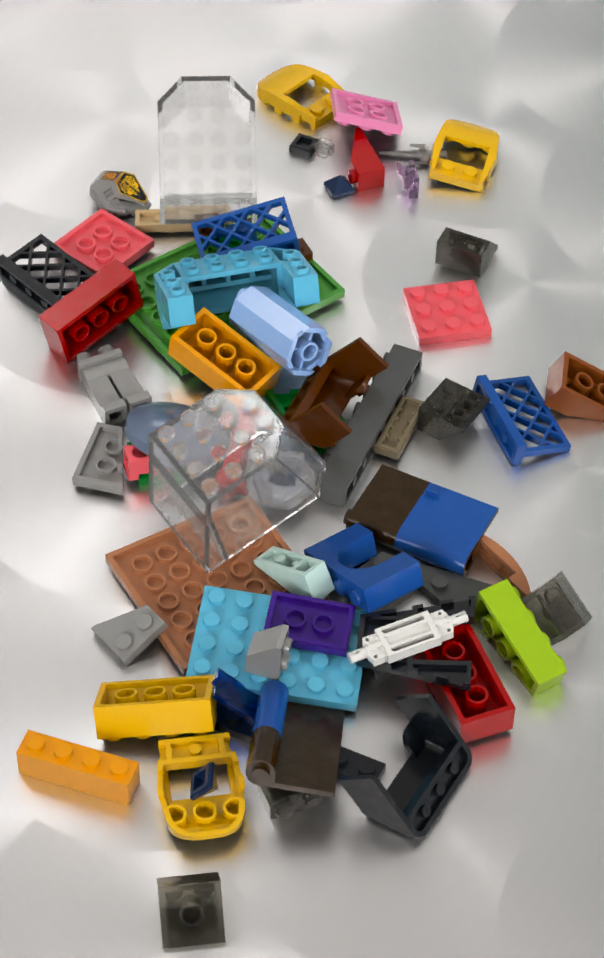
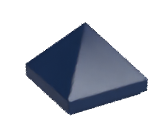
[324,175,355,198]
[190,762,218,801]

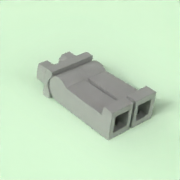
[77,344,152,426]

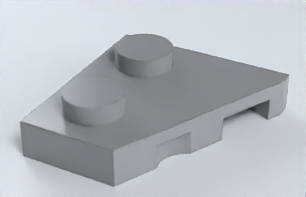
[91,605,168,666]

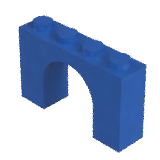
[304,523,424,613]

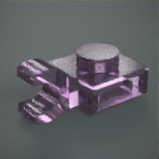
[396,160,419,199]

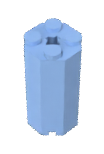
[229,286,332,376]

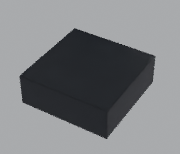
[289,133,320,159]

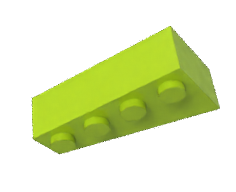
[475,579,567,697]

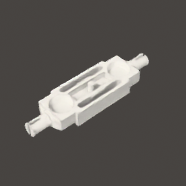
[347,609,469,667]

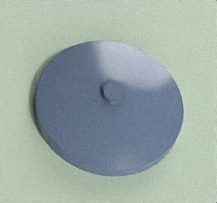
[125,402,230,466]

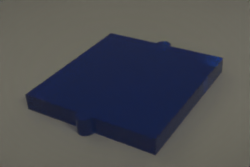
[211,668,259,725]

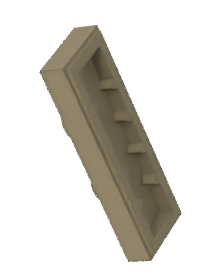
[374,395,427,460]

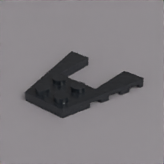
[356,596,476,691]

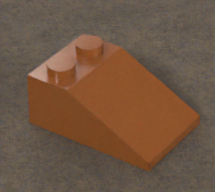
[544,351,604,421]

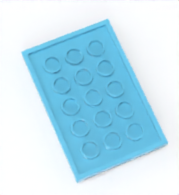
[186,585,367,712]

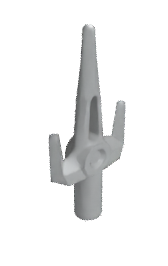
[379,144,447,165]

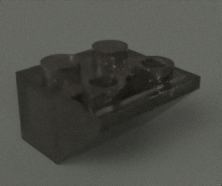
[435,227,498,278]
[417,378,490,440]

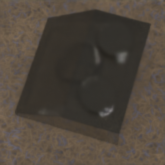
[521,571,592,646]
[156,872,225,949]

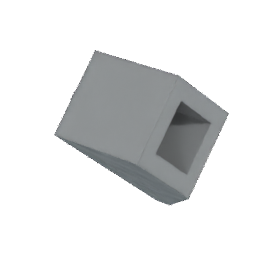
[245,624,293,681]

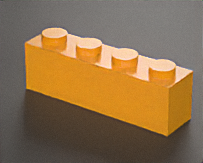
[16,730,140,806]

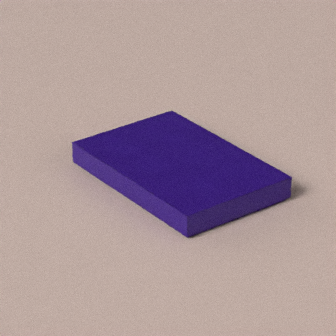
[264,590,356,657]

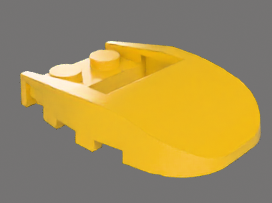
[256,64,345,130]
[428,119,499,193]
[157,732,245,841]

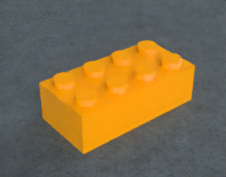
[168,307,282,406]

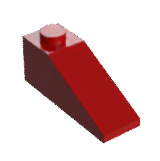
[347,127,385,192]

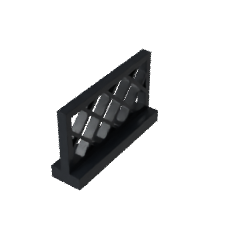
[0,234,94,311]

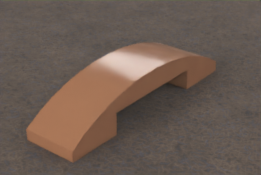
[474,535,531,609]

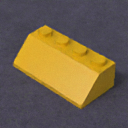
[93,674,217,741]

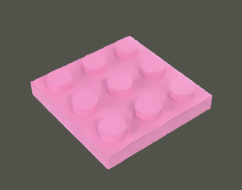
[330,88,403,136]

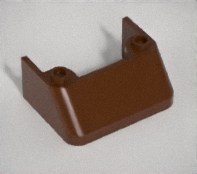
[276,337,389,449]

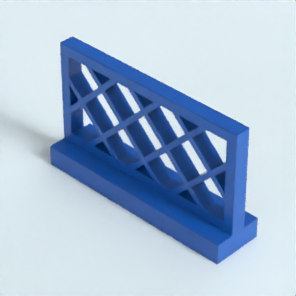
[191,197,300,258]
[471,375,571,465]

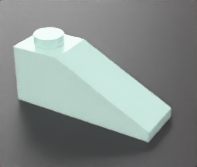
[253,546,335,599]

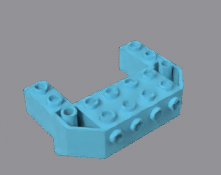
[153,246,320,330]

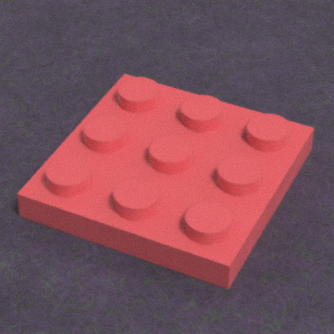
[54,208,154,274]
[402,279,492,346]

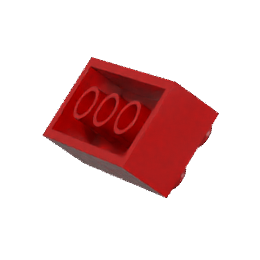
[38,259,144,364]
[415,624,516,743]

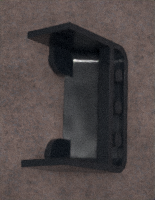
[339,694,472,837]

